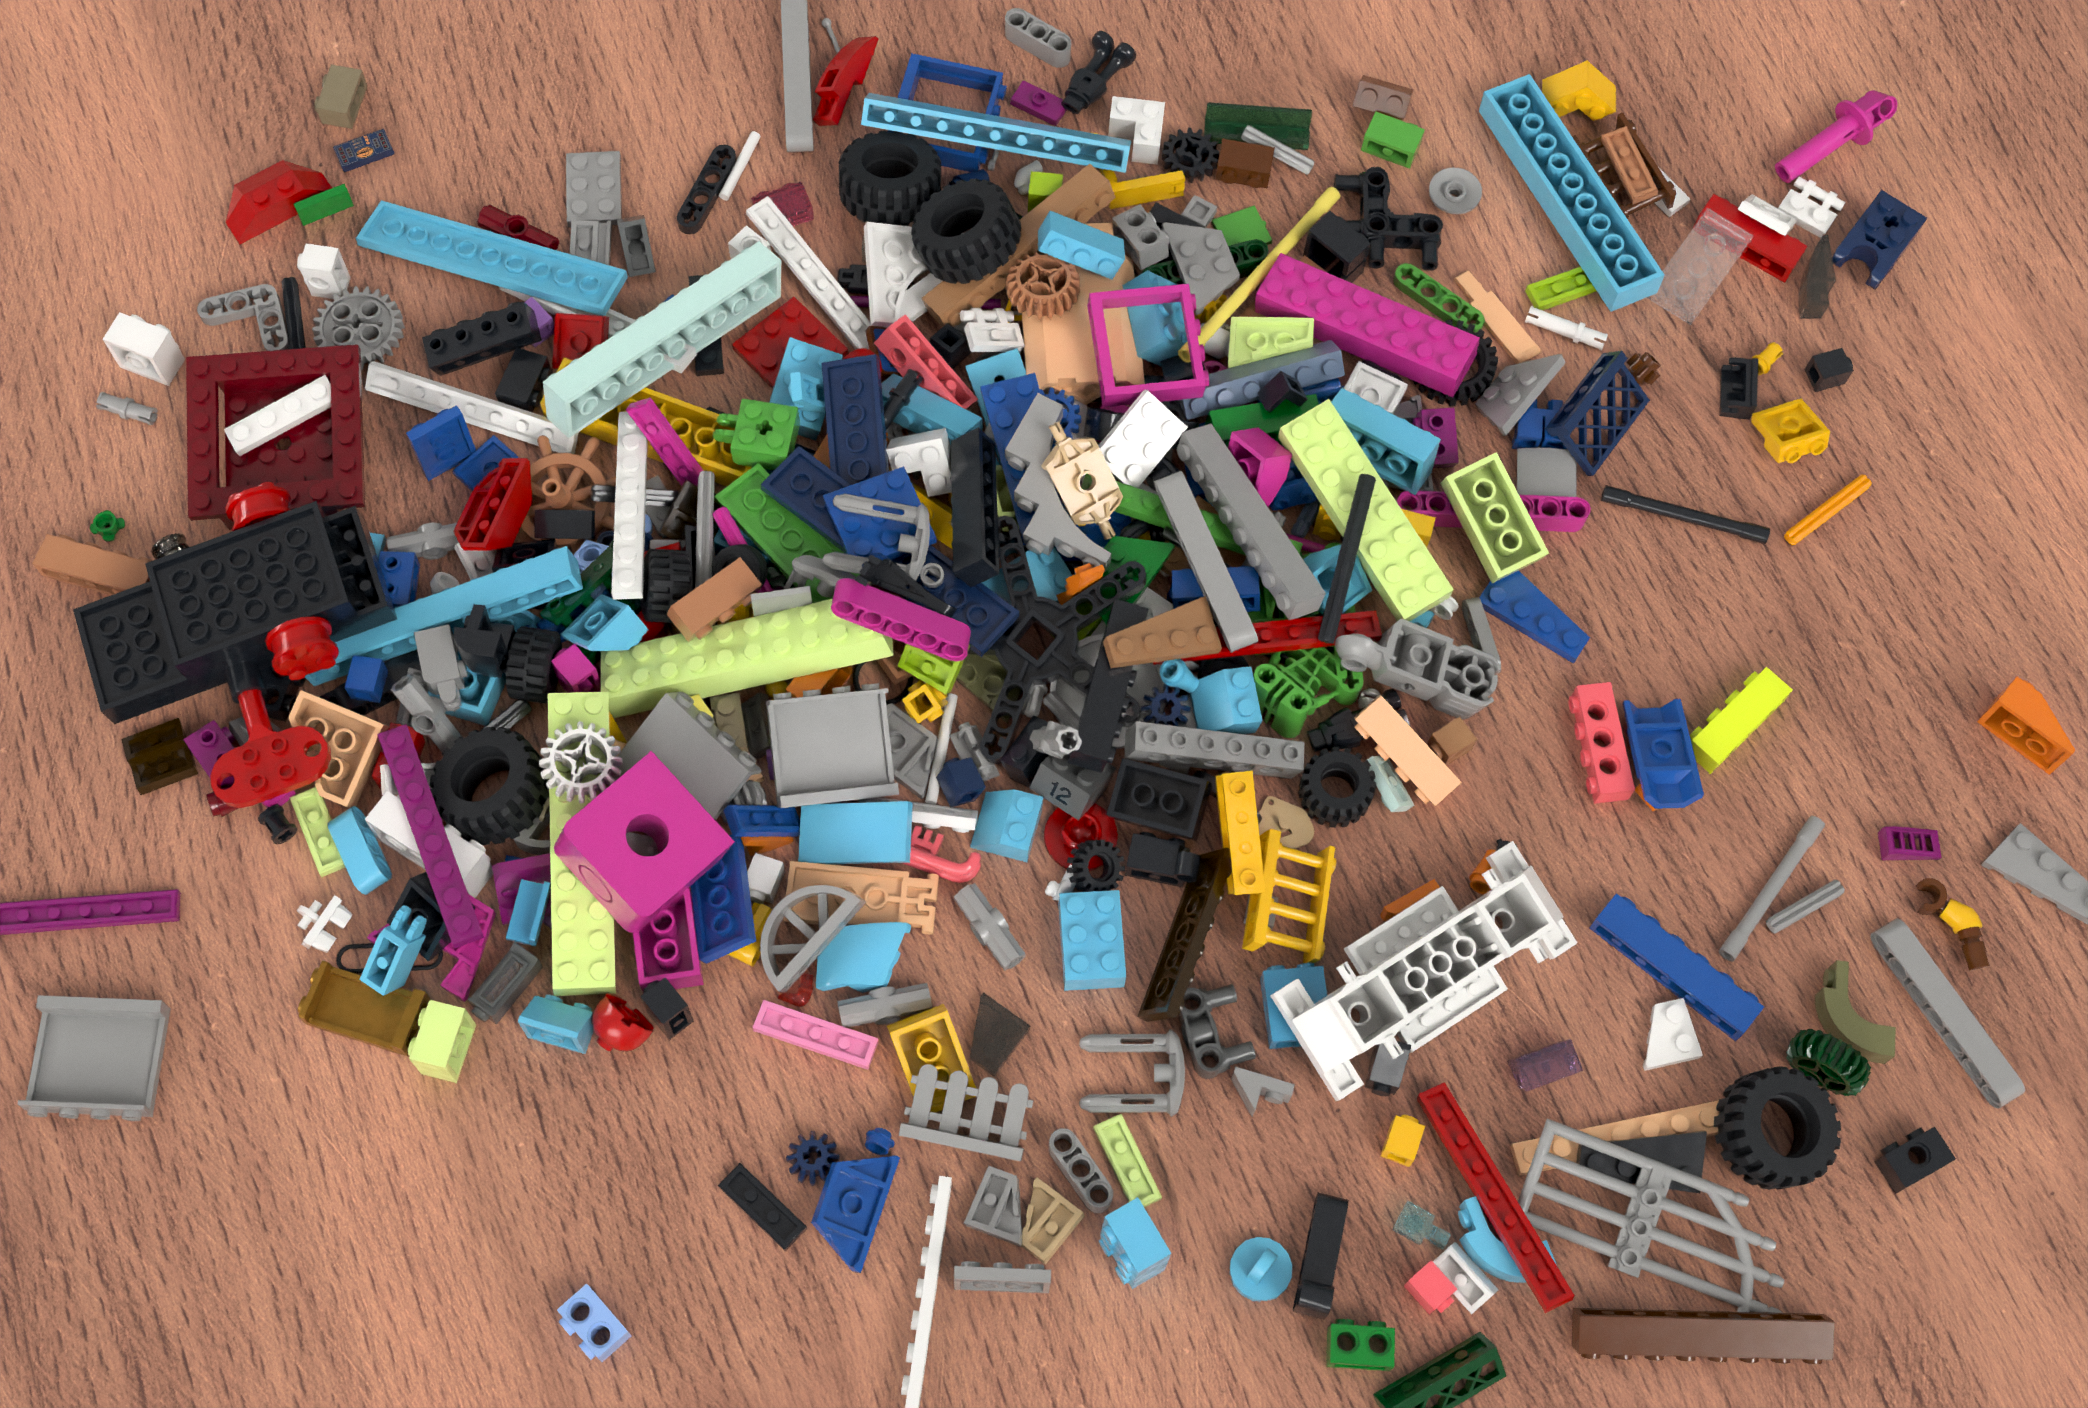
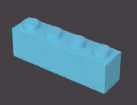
[881,373,983,446]

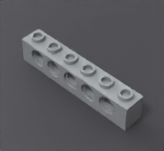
[1124,721,1304,779]

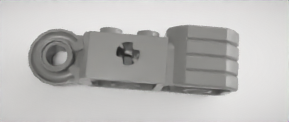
[1335,618,1501,720]

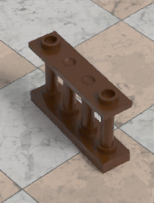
[1572,112,1676,219]

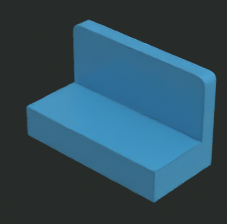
[506,879,551,946]

